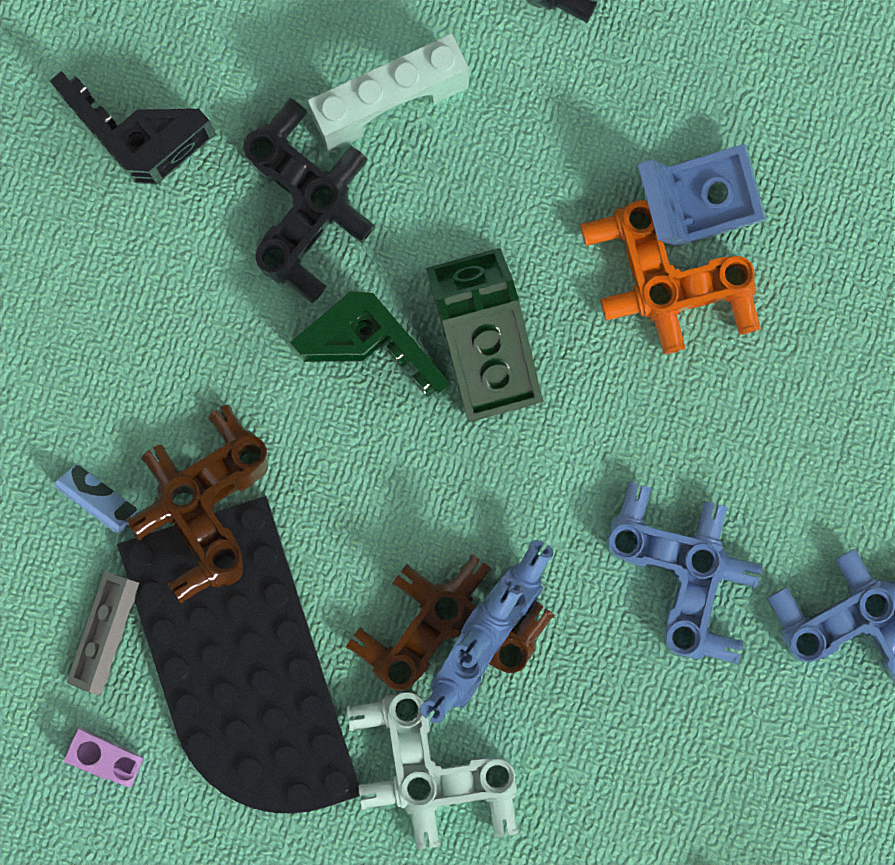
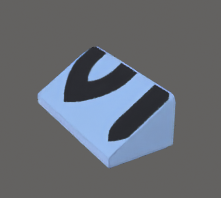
[54,465,137,533]

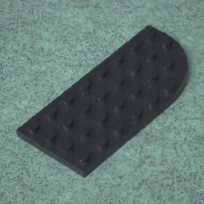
[117,496,360,814]

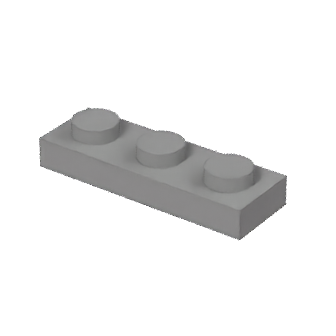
[66,571,139,696]

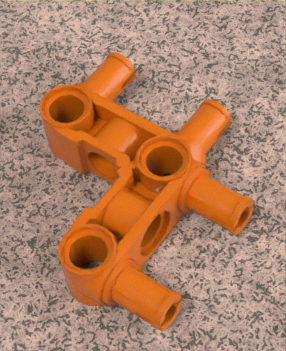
[580,200,761,355]

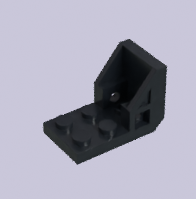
[50,71,216,185]

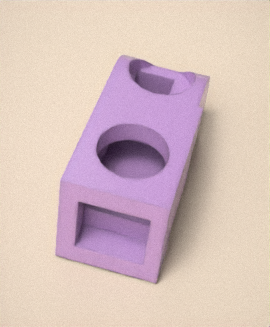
[63,726,144,787]

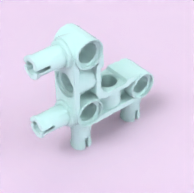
[347,692,519,849]

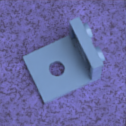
[637,144,767,247]

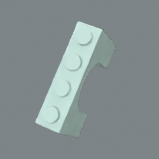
[308,34,469,153]

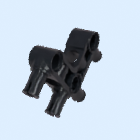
[243,98,375,304]

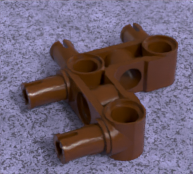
[126,404,268,605]
[345,554,555,690]

